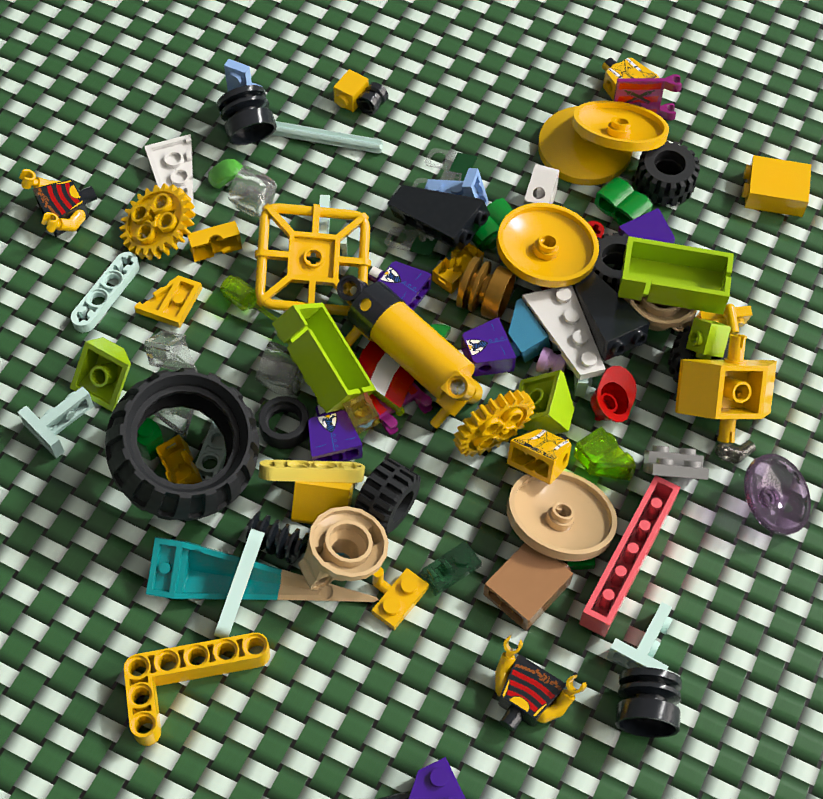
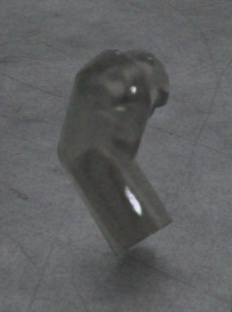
[714,440,756,464]

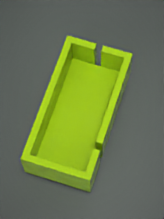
[618,236,734,315]
[272,303,376,413]

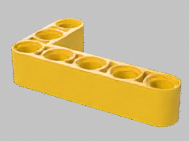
[124,633,270,746]

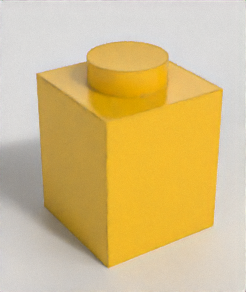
[333,69,369,112]

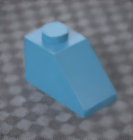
[508,298,551,363]

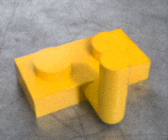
[695,304,752,335]
[372,567,429,630]

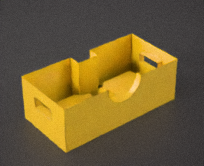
[187,221,242,262]
[432,243,484,294]
[156,435,202,484]

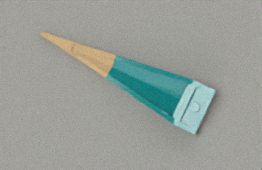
[146,537,379,602]

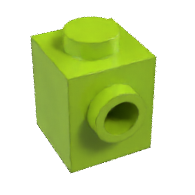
[686,318,731,360]

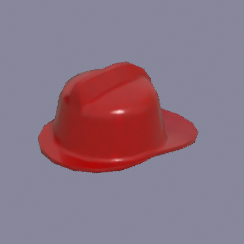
[590,366,637,423]

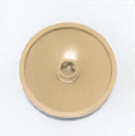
[506,471,617,561]

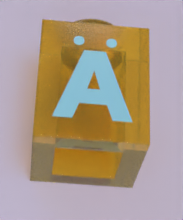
[343,392,380,434]

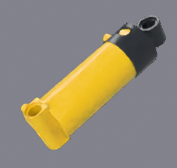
[337,275,483,429]

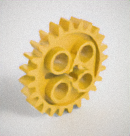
[119,183,196,260]
[453,390,536,457]

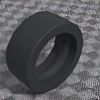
[259,396,309,449]

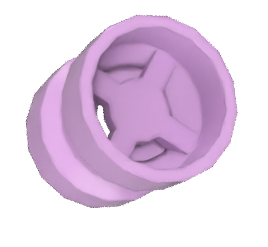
[536,347,567,373]

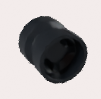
[356,82,389,115]

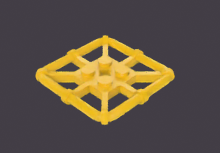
[255,203,371,316]

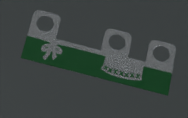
[384,148,478,256]

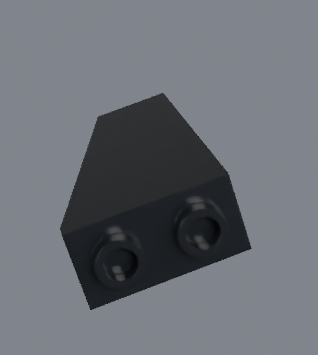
[387,185,490,252]
[572,270,650,361]

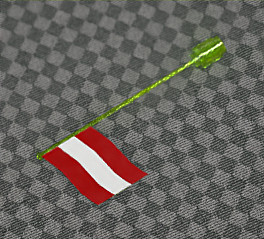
[220,275,415,416]

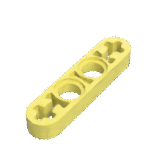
[258,460,365,483]

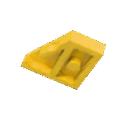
[134,275,202,328]

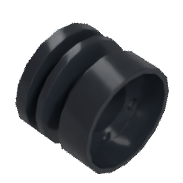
[217,85,277,145]
[615,667,682,738]

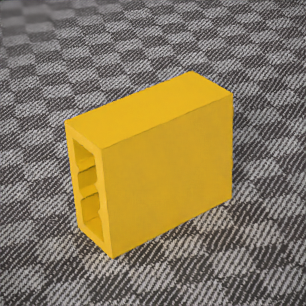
[741,155,811,217]

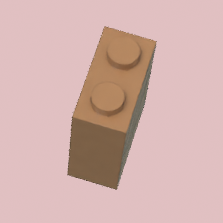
[483,543,573,631]

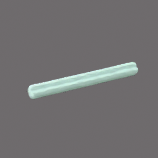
[272,121,383,154]

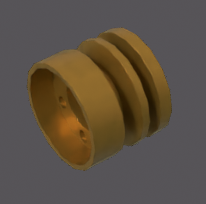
[456,256,516,320]

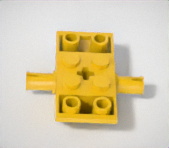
[675,334,777,443]

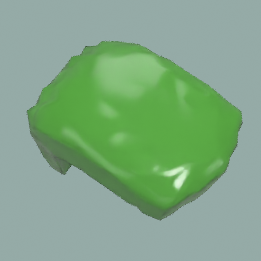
[208,159,250,189]

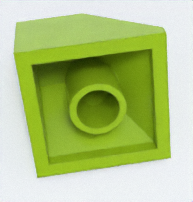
[70,337,131,412]
[518,370,574,434]

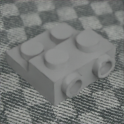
[643,445,709,480]

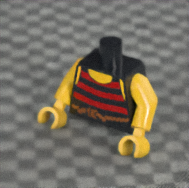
[19,169,97,237]
[495,635,587,732]

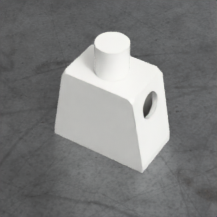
[523,164,559,205]

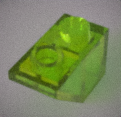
[573,426,636,480]

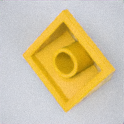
[291,481,355,524]

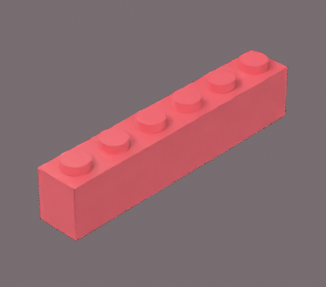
[579,475,681,637]

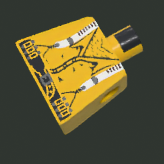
[602,58,659,101]
[507,429,572,485]

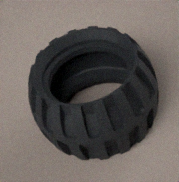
[105,368,259,521]

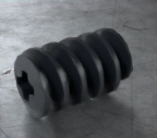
[246,511,309,564]

